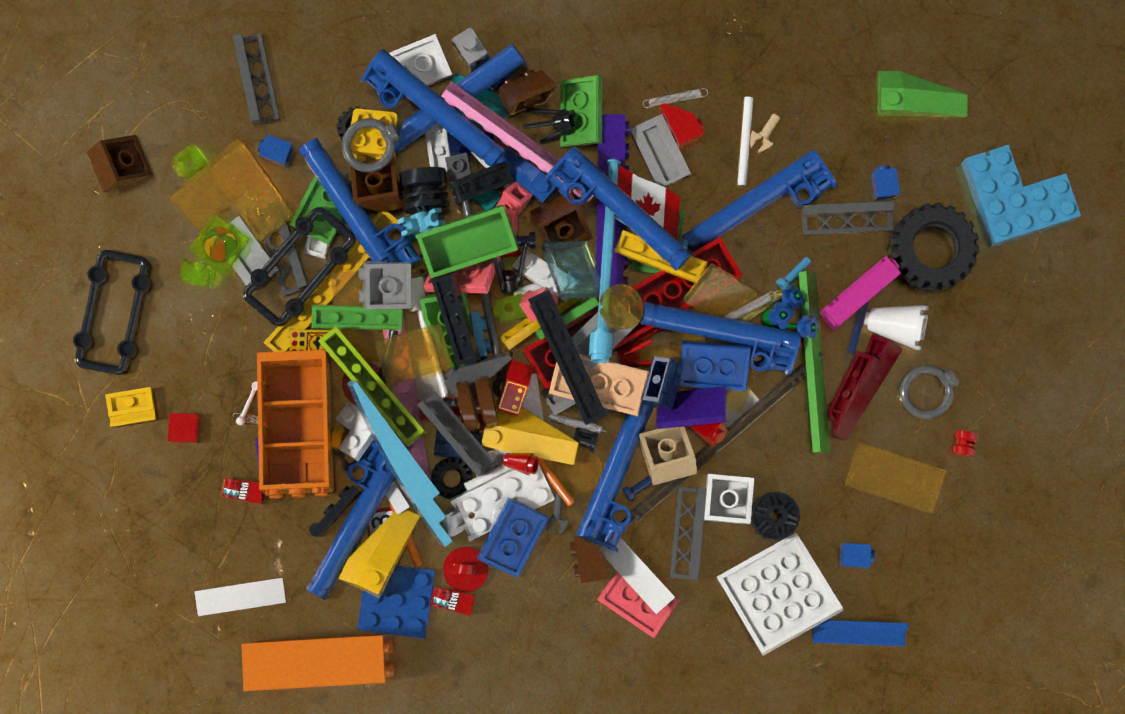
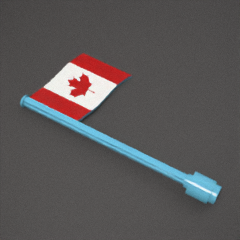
[589,159,680,363]

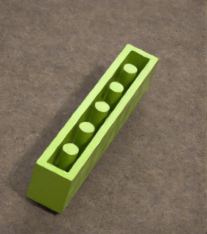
[319,326,426,447]

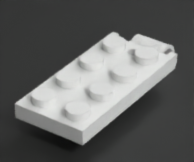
[441,466,555,542]

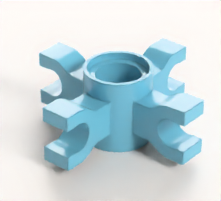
[398,208,445,242]

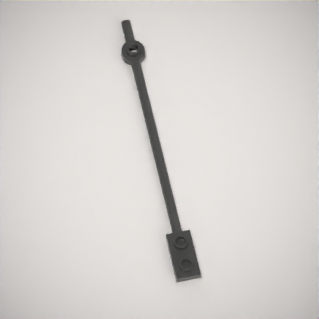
[445,152,506,397]

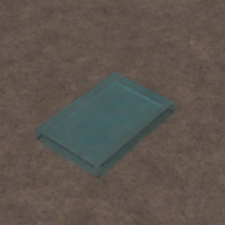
[542,241,600,299]

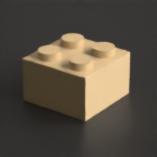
[639,426,697,485]

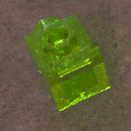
[172,143,210,180]
[179,258,216,289]
[492,293,527,324]

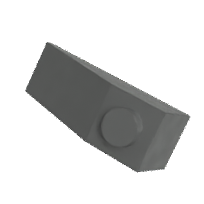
[444,351,513,397]

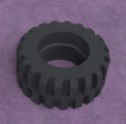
[889,203,979,292]

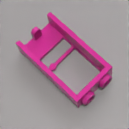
[819,256,901,331]

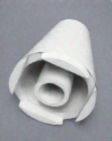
[864,305,928,350]

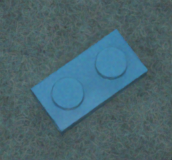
[470,311,491,358]

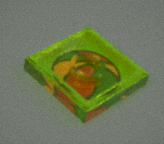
[188,213,250,276]

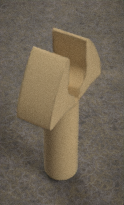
[750,114,780,154]

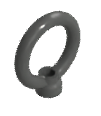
[342,118,401,173]
[900,365,959,419]

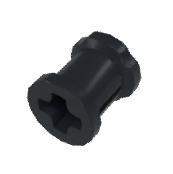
[573,427,598,452]

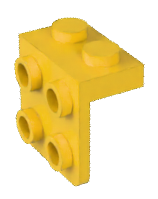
[351,109,398,162]

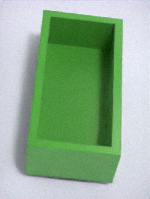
[416,204,519,278]

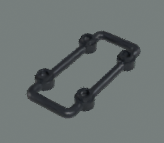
[243,207,356,327]
[73,250,151,375]

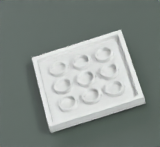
[717,533,843,656]

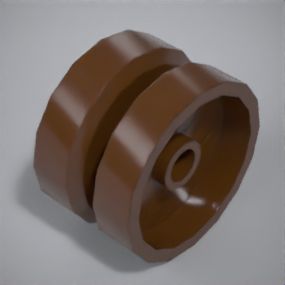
[456,375,499,431]

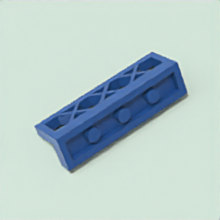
[812,620,908,646]

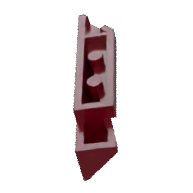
[828,334,902,440]

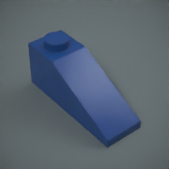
[496,147,558,205]

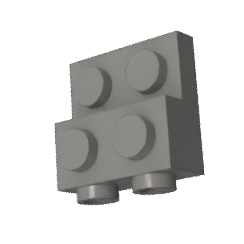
[359,261,411,310]

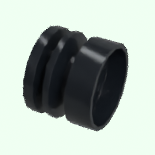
[399,167,450,214]
[750,492,800,541]

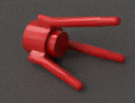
[617,327,663,368]

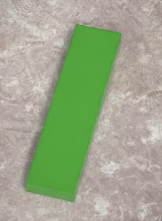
[312,305,404,330]

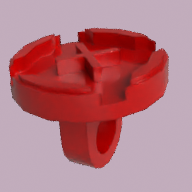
[443,547,488,592]

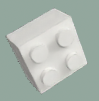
[704,474,754,525]

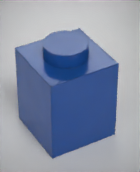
[257,134,295,168]
[871,165,900,201]
[840,543,875,568]

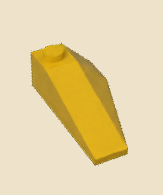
[481,400,579,465]
[338,509,420,598]

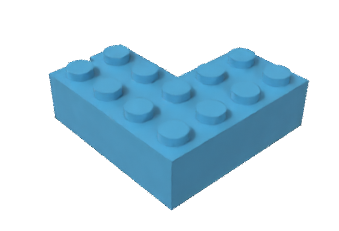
[961,145,1081,247]

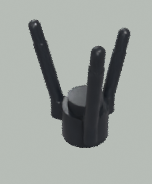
[522,108,575,144]
[492,242,528,293]

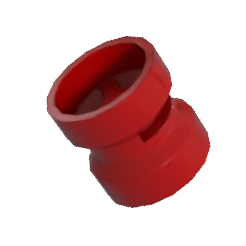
[952,430,979,457]

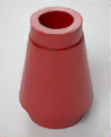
[503,453,539,476]

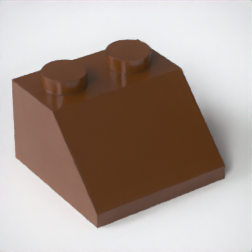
[498,70,557,116]
[87,135,153,193]
[350,156,403,212]
[529,194,593,258]

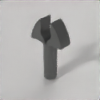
[545,492,569,535]

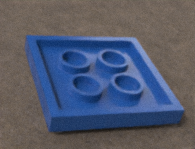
[357,565,435,639]

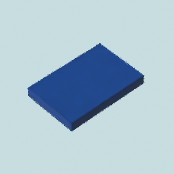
[679,341,751,391]
[477,497,549,578]

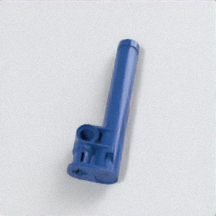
[395,44,528,153]
[360,49,505,168]
[299,138,423,267]
[544,146,692,271]
[682,150,838,252]
[640,302,801,375]
[576,401,654,552]
[306,442,395,600]

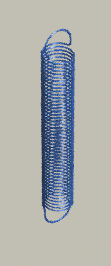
[846,300,870,360]

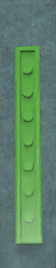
[799,271,830,453]

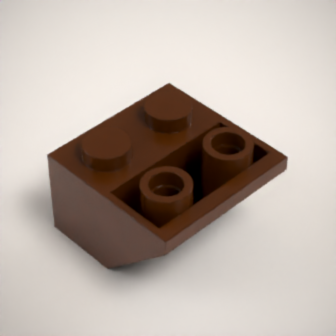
[570,536,608,583]

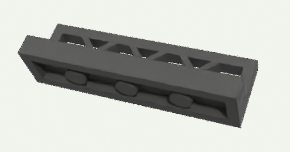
[233,33,280,126]
[255,201,308,297]
[801,201,894,236]
[417,392,495,477]
[670,487,706,580]

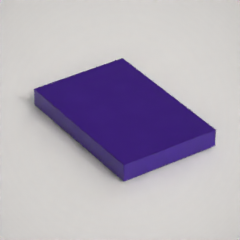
[656,386,727,429]

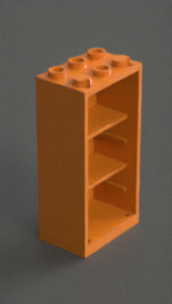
[257,350,334,499]
[241,634,394,691]

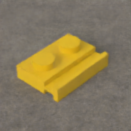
[105,387,157,427]

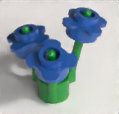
[763,285,818,339]

